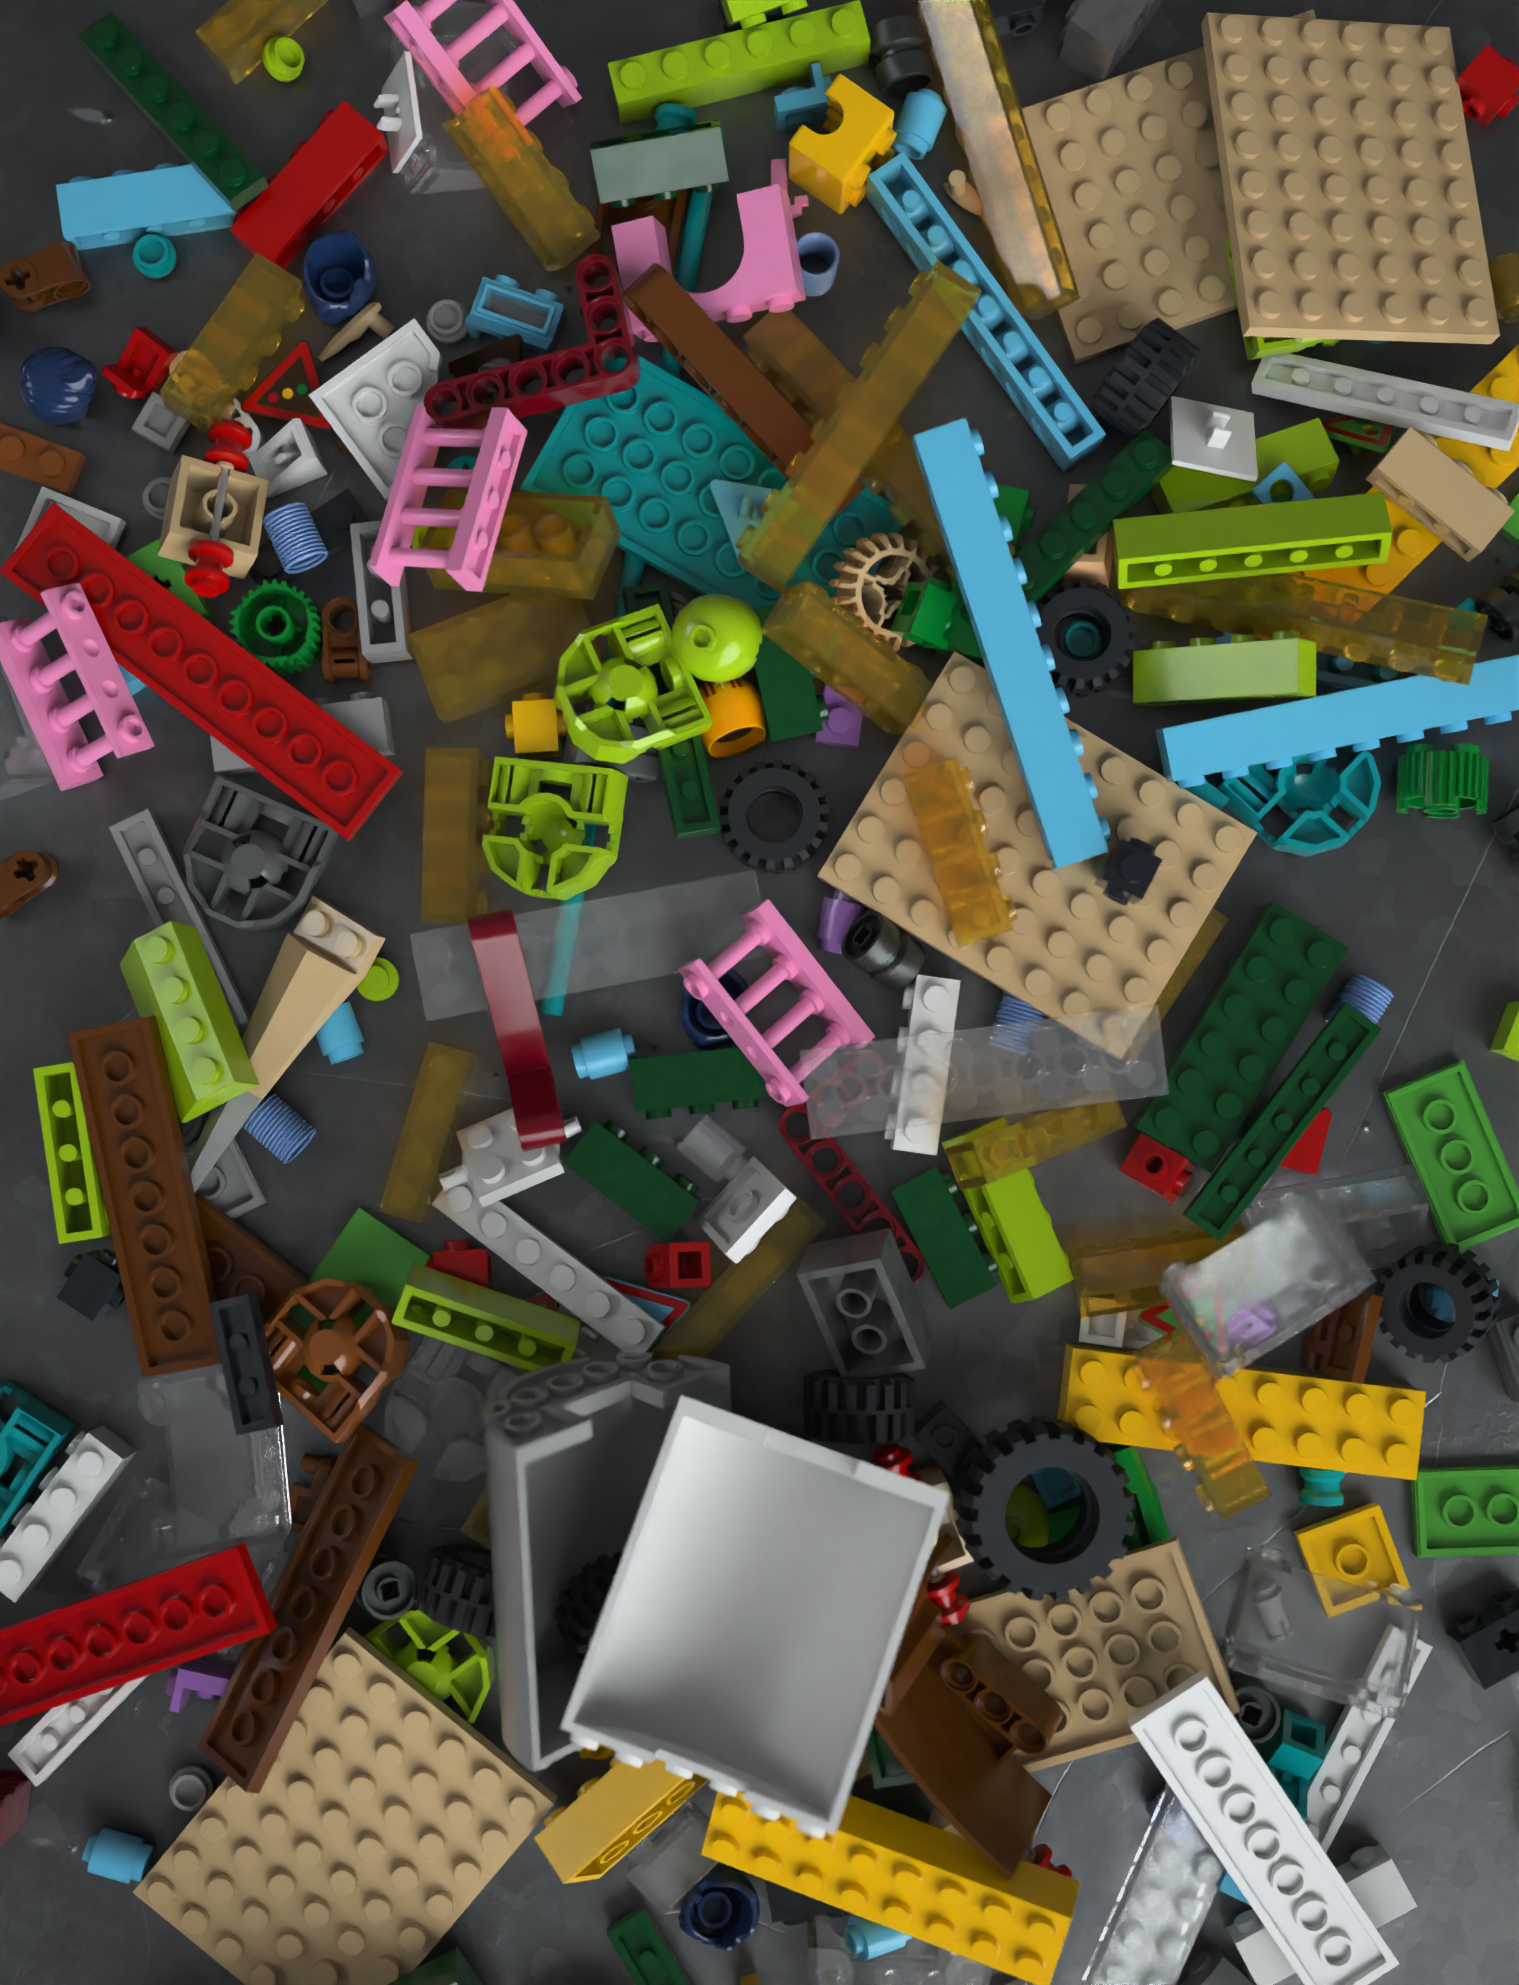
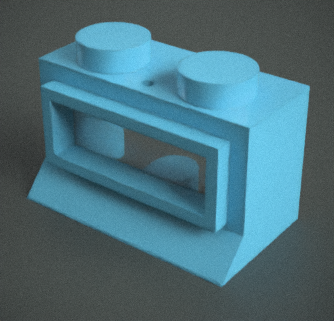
[464,275,568,356]

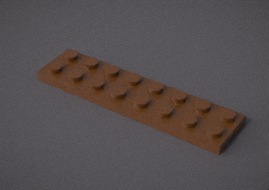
[67,1015,222,1377]
[198,1423,420,1793]

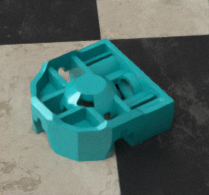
[1217,697,1381,857]
[0,1380,77,1538]

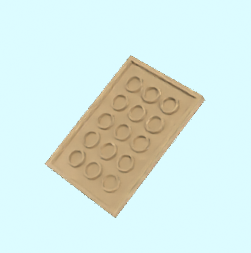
[946,1536,1240,1773]

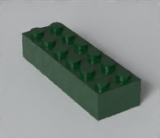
[1128,902,1349,1174]

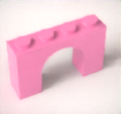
[611,184,806,342]

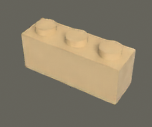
[1366,426,1515,562]

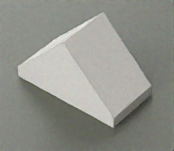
[249,418,328,498]

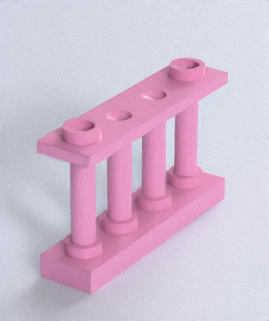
[383,0,582,167]
[369,406,527,592]
[0,583,155,791]
[678,899,876,1107]

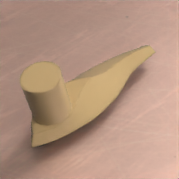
[942,170,1015,229]
[318,302,396,362]

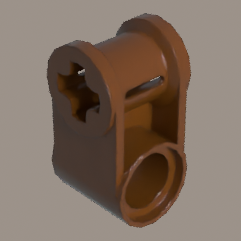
[0,241,91,313]
[322,597,372,683]
[0,850,59,919]

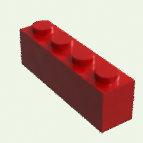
[229,100,389,278]

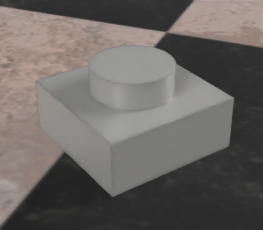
[131,392,194,454]

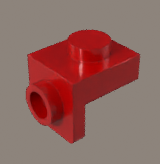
[101,326,178,399]

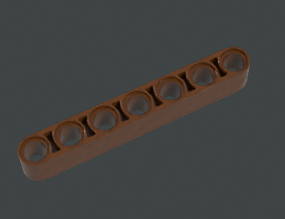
[621,263,863,521]

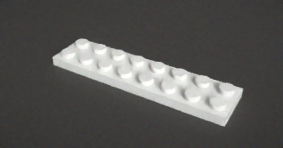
[1127,1670,1399,1985]

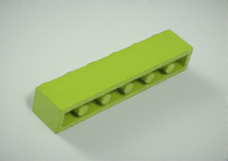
[607,0,871,126]
[1113,492,1392,589]

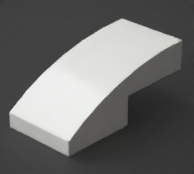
[1079,1297,1170,1353]

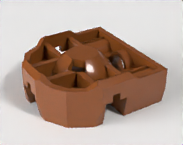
[264,1278,410,1443]

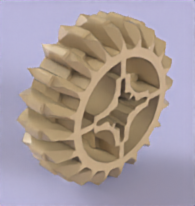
[827,533,939,652]

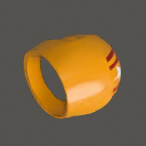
[699,677,766,758]

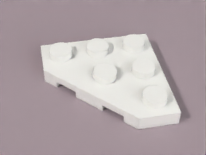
[309,318,442,502]

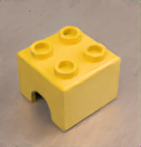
[788,74,897,214]

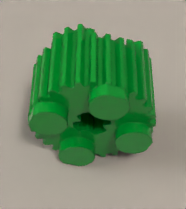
[229,579,323,676]
[1396,744,1489,819]

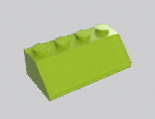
[119,921,259,1123]

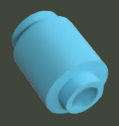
[892,88,947,160]
[315,1002,364,1065]
[571,1027,638,1080]
[82,1827,153,1884]
[844,1914,913,1961]

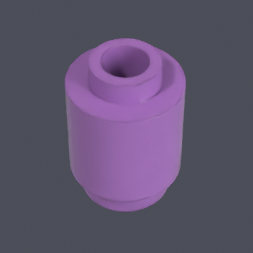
[815,890,866,954]

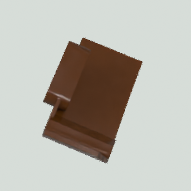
[873,1533,1062,1880]

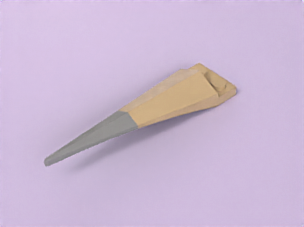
[188,895,386,1193]

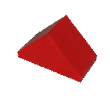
[1279,1107,1332,1175]

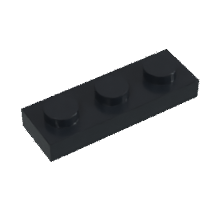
[248,488,370,586]
[209,1292,284,1436]

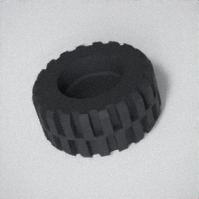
[953,1417,1136,1601]

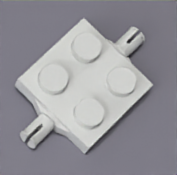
[438,1108,583,1207]

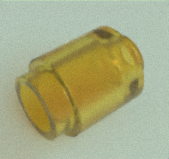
[1488,253,1519,323]

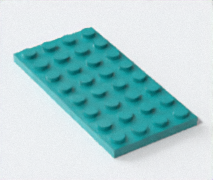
[521,355,909,665]

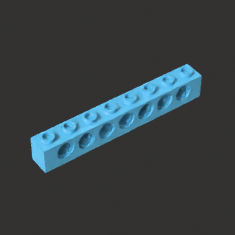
[865,151,1106,473]

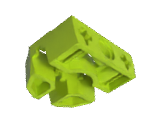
[554,603,713,764]
[482,756,628,901]
[362,1602,495,1725]

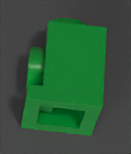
[890,577,958,649]

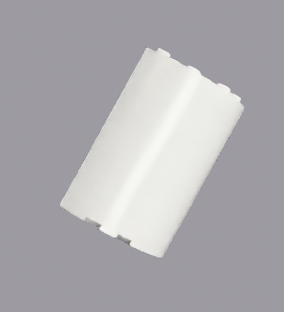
[561,1395,950,1838]

